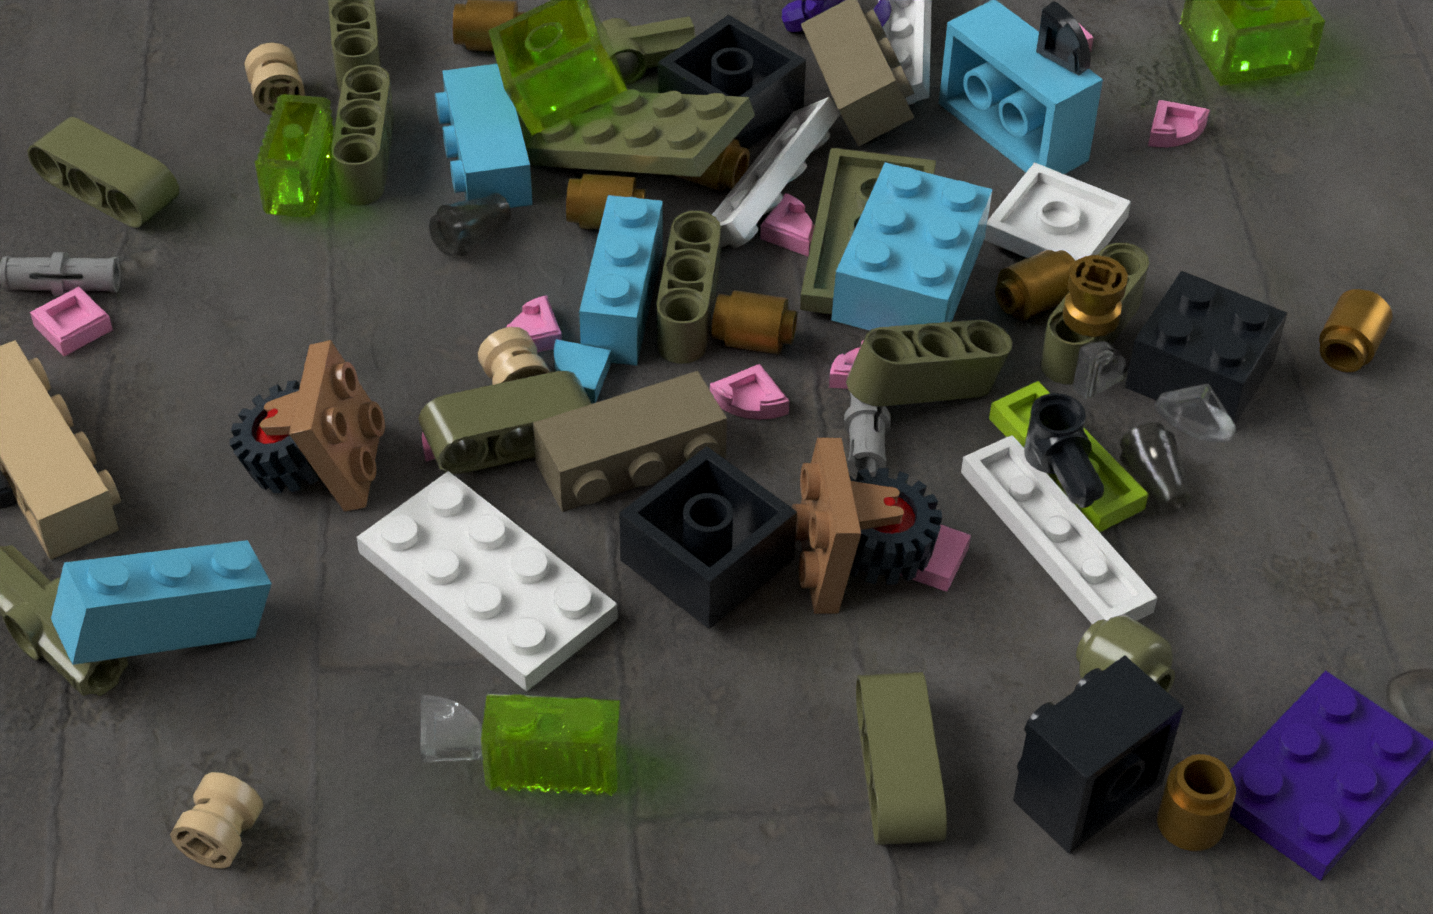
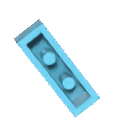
[435,63,532,214]
[579,195,663,366]
[51,540,272,665]

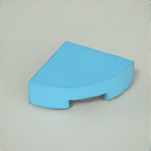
[554,339,611,404]

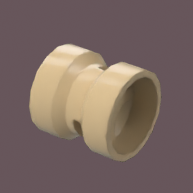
[244,43,305,116]
[478,327,551,385]
[170,772,264,869]

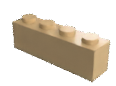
[0,340,121,560]

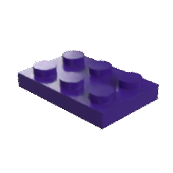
[1229,670,1433,881]

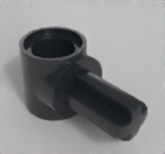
[1024,393,1104,508]

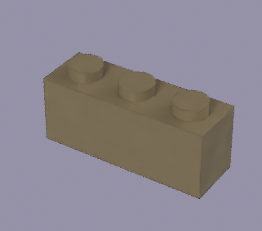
[801,0,915,147]
[533,371,727,512]

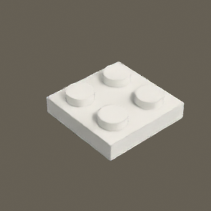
[984,162,1131,261]

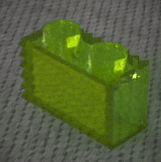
[254,94,334,218]
[481,694,621,796]

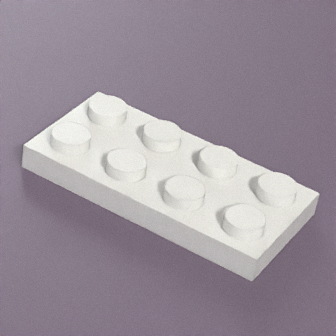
[357,471,618,692]

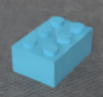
[939,0,1103,174]
[831,162,992,331]

